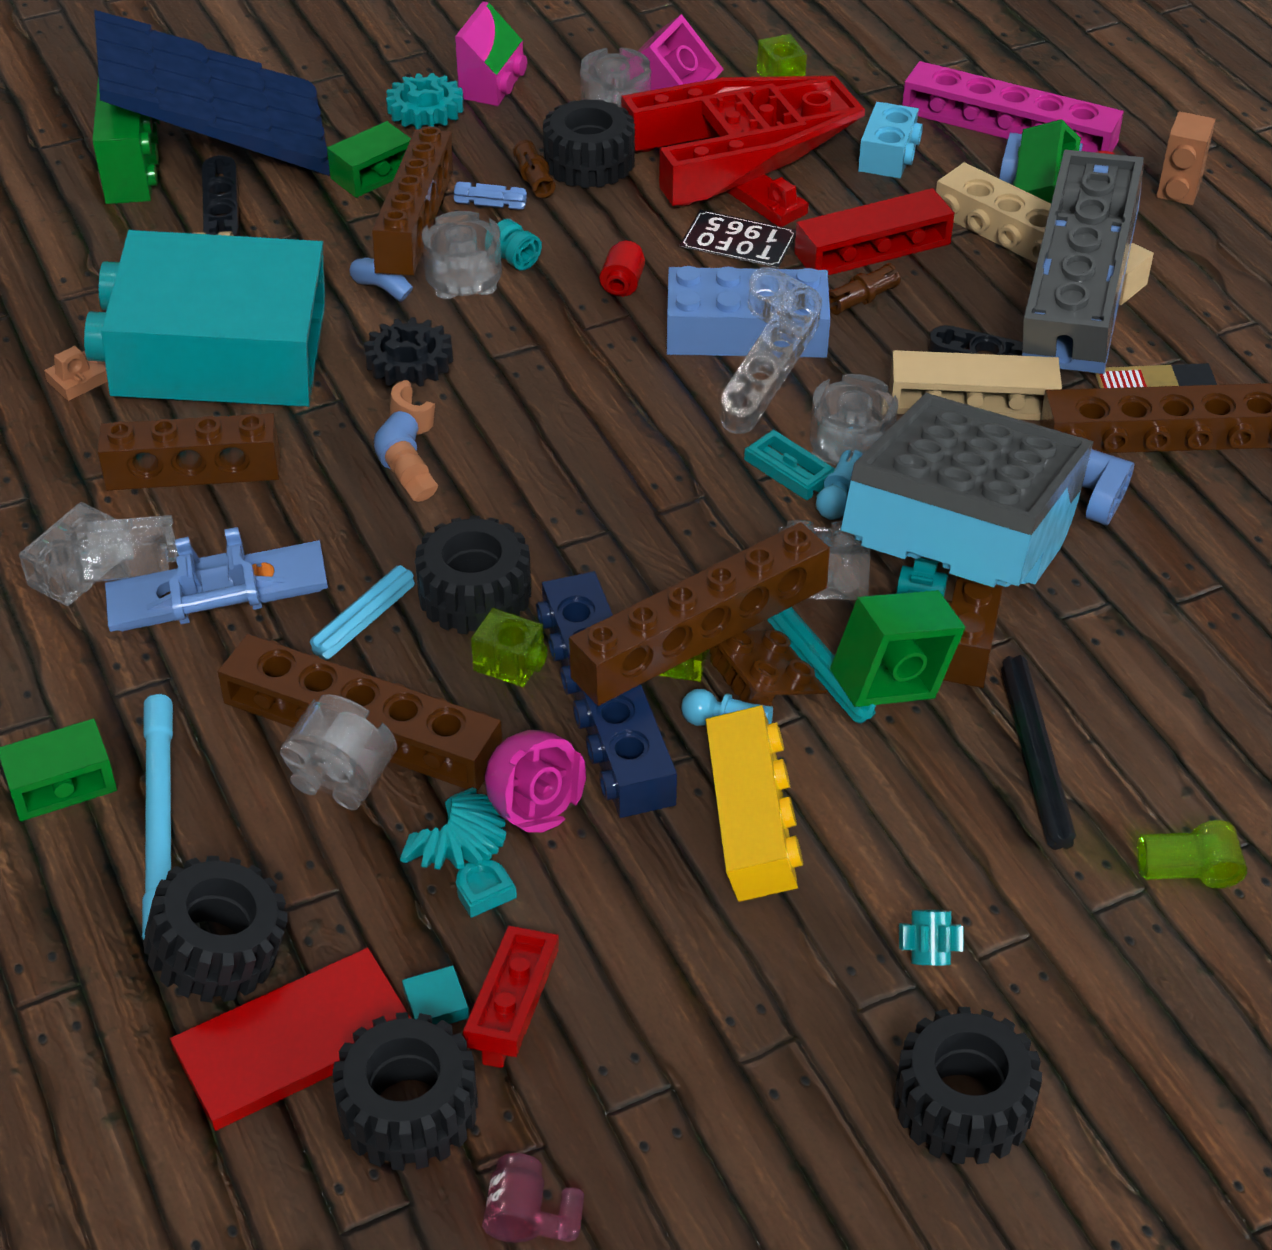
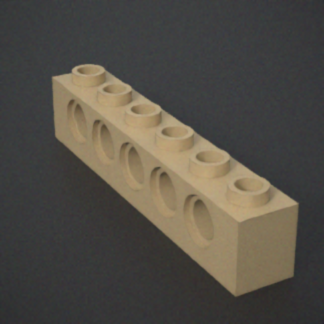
[936,162,1154,305]

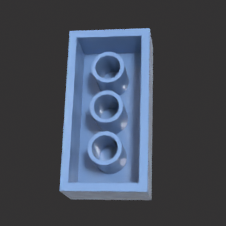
[667,266,830,358]

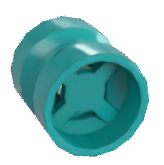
[488,219,542,270]

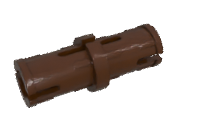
[513,140,556,198]
[829,263,901,315]

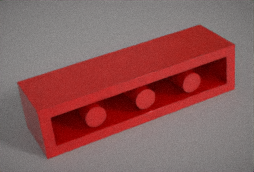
[794,188,955,275]

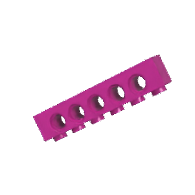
[902,61,1124,152]

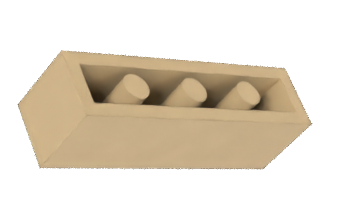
[889,350,1062,420]

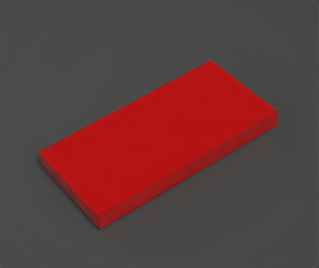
[170,947,411,1131]

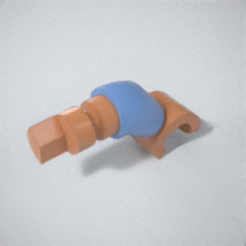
[374,380,438,502]

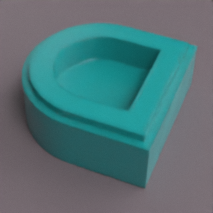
[456,859,517,918]

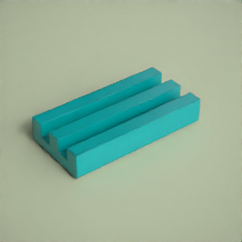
[744,429,835,501]

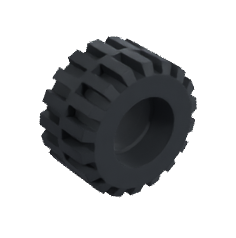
[543,99,635,188]
[415,516,531,634]
[143,856,288,1002]
[894,1007,1042,1164]
[332,1012,478,1171]

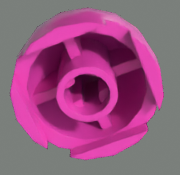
[485,730,586,833]

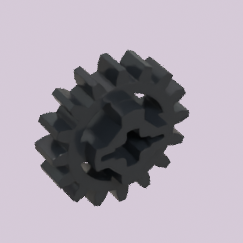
[364,317,453,387]

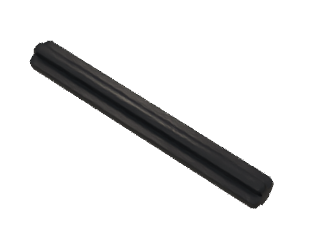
[1001,655,1076,850]

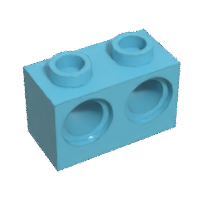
[858,101,923,179]

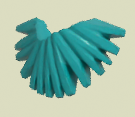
[400,788,506,869]

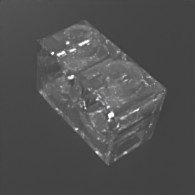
[19,502,129,606]

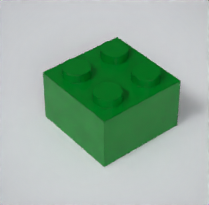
[830,590,966,707]

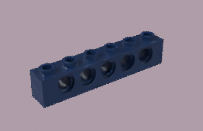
[536,571,677,818]

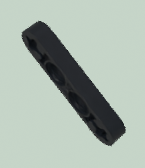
[202,155,240,236]

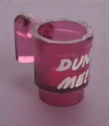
[482,1153,584,1243]

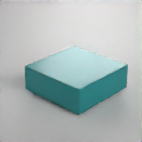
[402,965,469,1025]

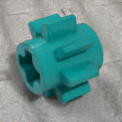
[896,558,948,597]
[899,910,964,966]

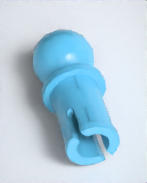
[816,449,863,520]
[681,689,773,726]

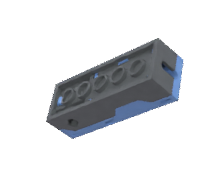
[1022,150,1144,374]

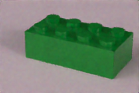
[93,77,161,204]

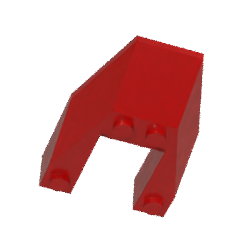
[621,76,865,206]

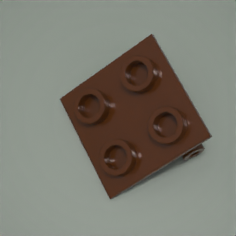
[710,629,828,707]

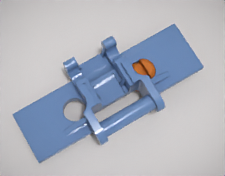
[105,527,328,632]

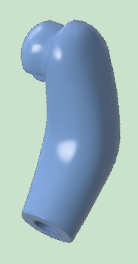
[349,257,413,302]

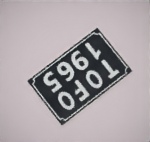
[679,209,796,268]

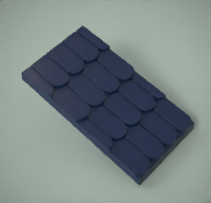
[94,10,330,176]

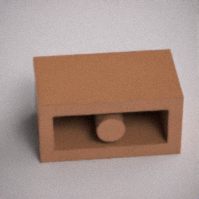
[1156,111,1216,205]

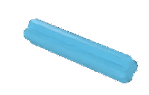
[310,565,415,660]

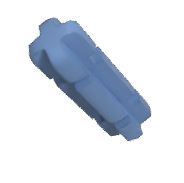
[454,181,527,210]

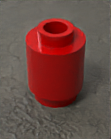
[599,240,645,297]

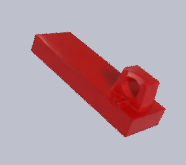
[726,174,809,227]
[463,925,559,1068]

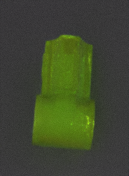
[1137,820,1247,889]

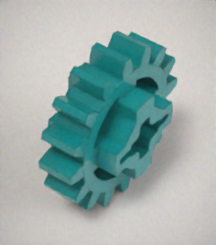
[386,73,463,129]

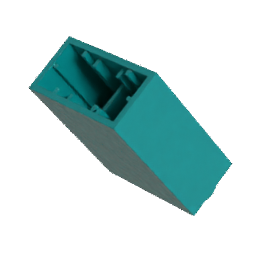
[84,230,325,407]

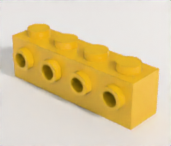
[706,705,803,902]

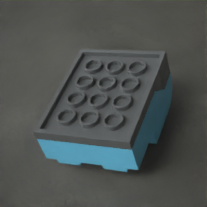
[841,393,1094,588]

